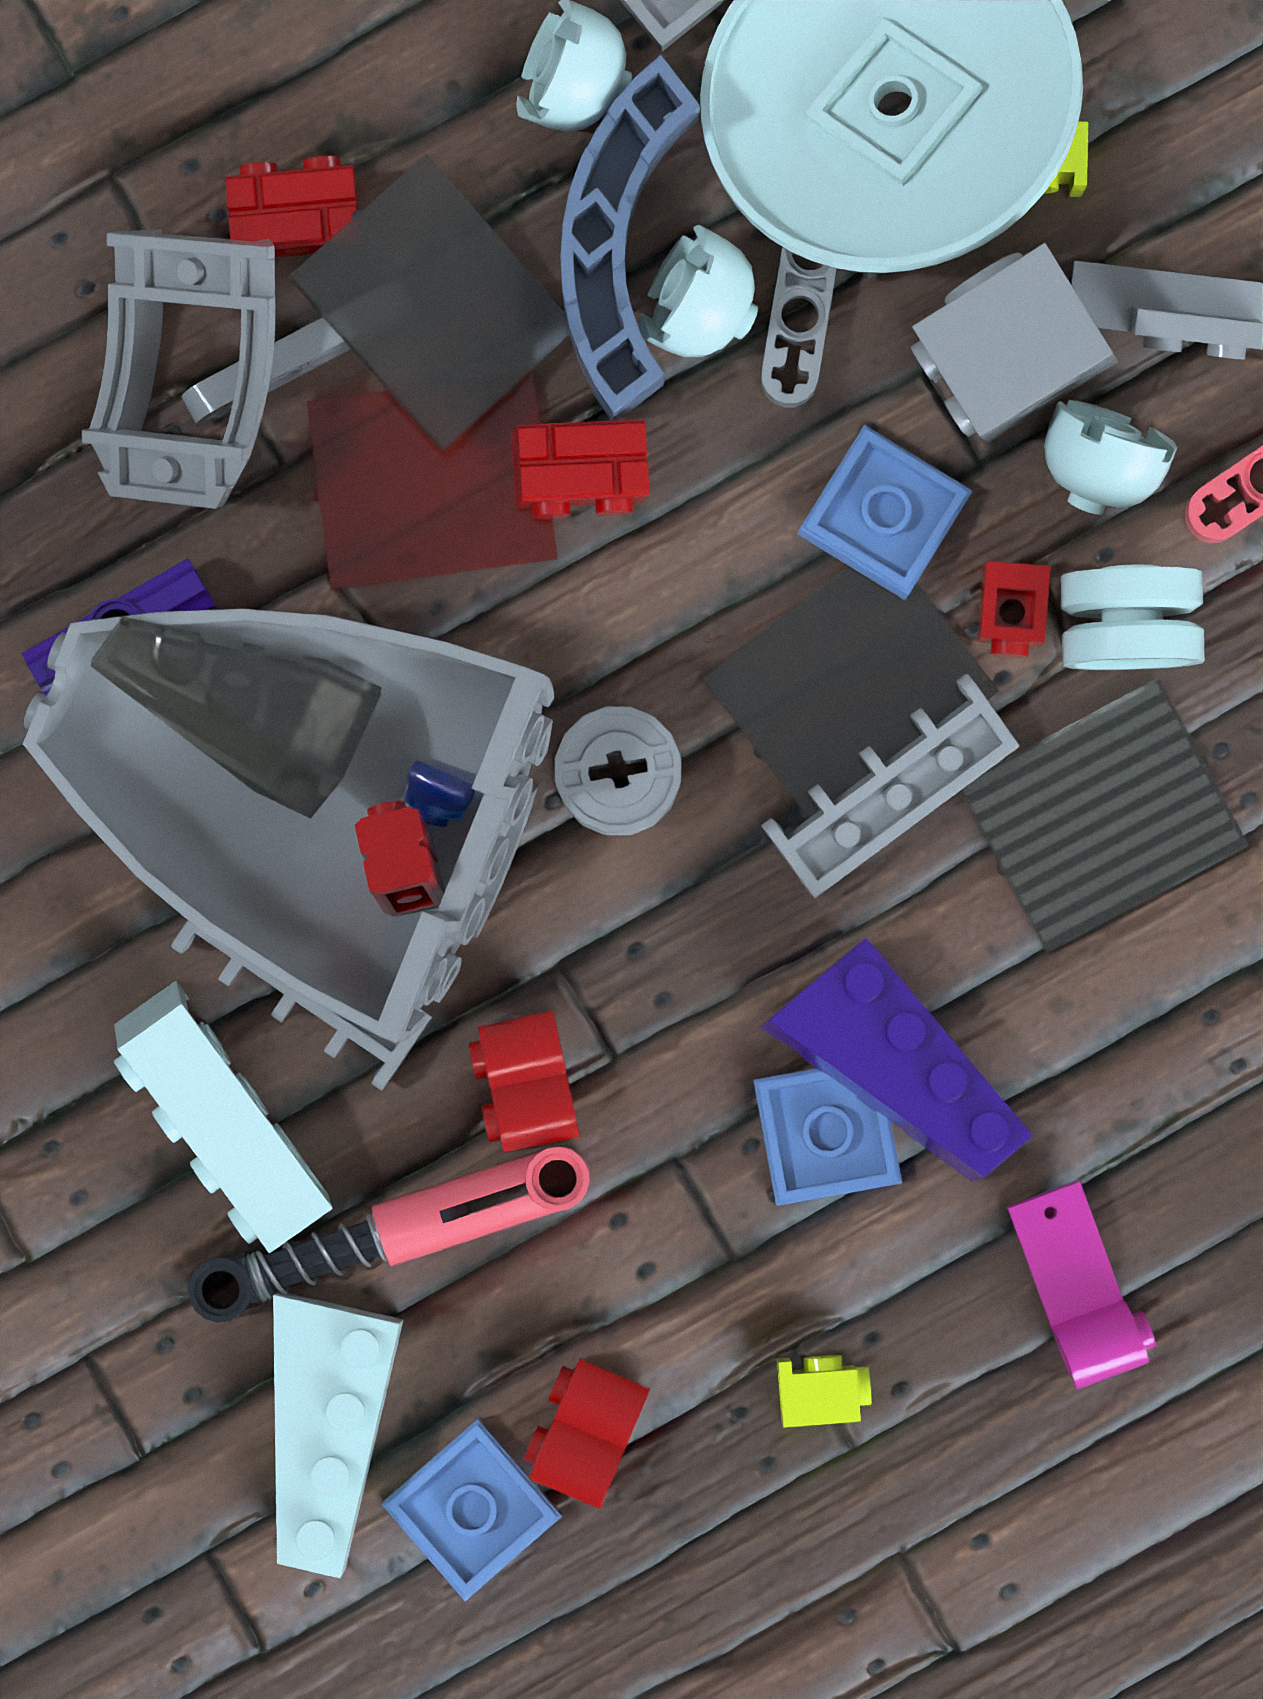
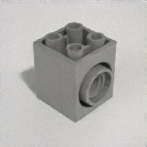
[910,243,1118,443]

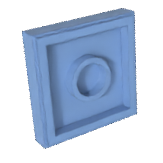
[797,425,972,600]
[753,1069,902,1206]
[381,1418,562,1601]

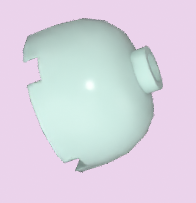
[516,0,632,132]
[639,225,758,357]
[1044,400,1178,515]

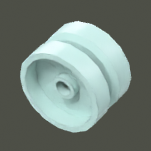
[1060,565,1205,670]

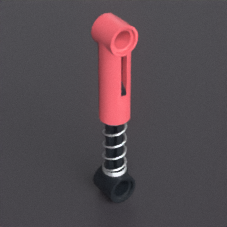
[188,1145,590,1323]

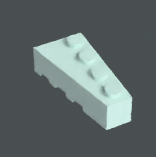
[114,980,332,1253]
[273,1291,403,1578]

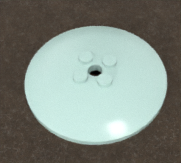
[700,0,1083,273]

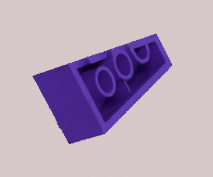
[759,938,1033,1182]

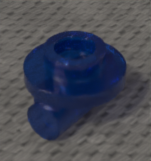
[403,760,475,827]

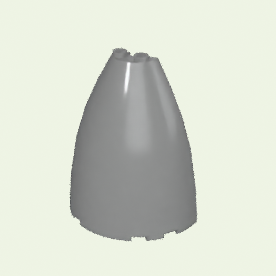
[23,609,554,1044]

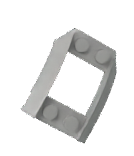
[82,229,275,509]

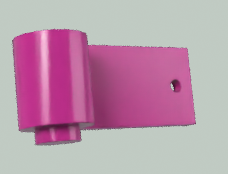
[1006,1180,1156,1390]

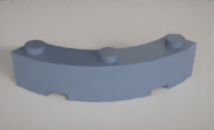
[560,55,700,421]

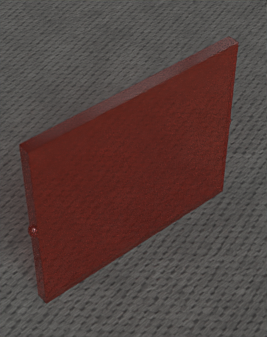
[307,371,558,590]

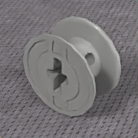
[555,706,681,836]

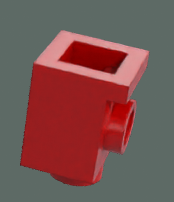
[977,561,1051,658]

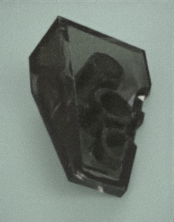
[90,616,382,819]

